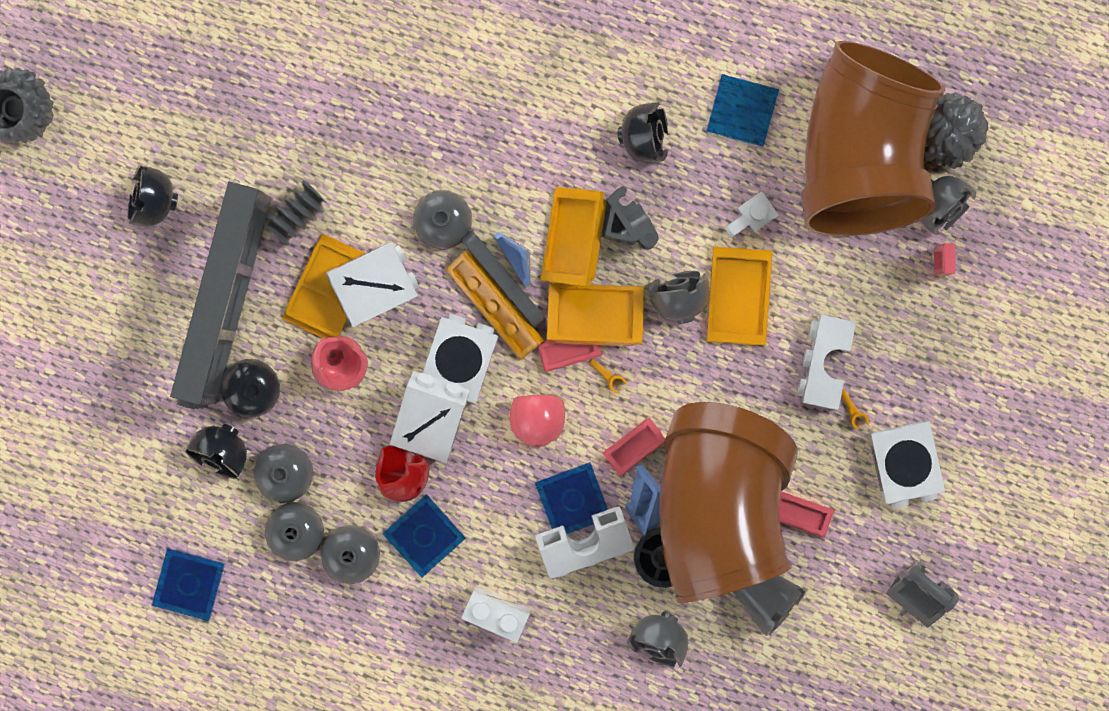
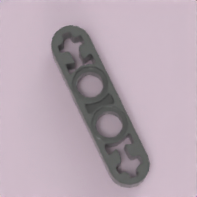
[461,230,546,328]

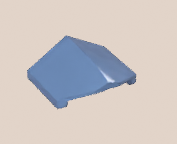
[494,232,531,288]
[625,465,660,534]

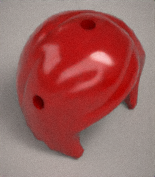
[375,445,430,502]

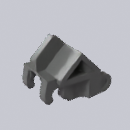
[602,186,659,250]
[886,560,959,628]

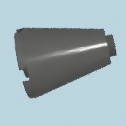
[734,575,806,636]

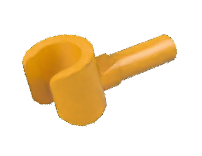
[589,358,627,393]
[841,389,869,430]

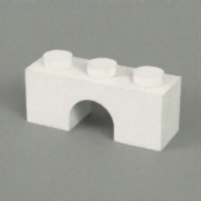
[797,315,856,410]
[535,506,635,579]

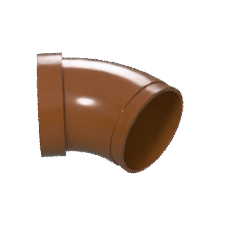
[801,41,945,236]
[659,402,798,603]

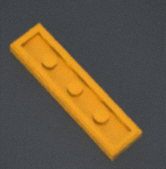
[445,249,544,360]

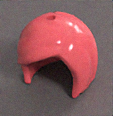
[311,336,368,391]
[510,394,565,447]

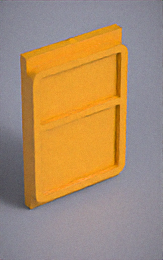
[540,187,607,287]
[282,233,365,339]
[706,246,773,346]
[547,283,645,346]

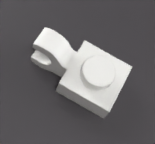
[725,191,779,238]

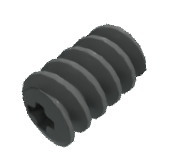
[263,180,329,246]

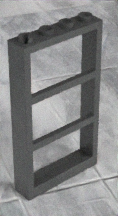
[170,181,272,409]

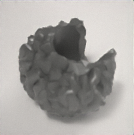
[0,68,54,144]
[924,92,988,169]

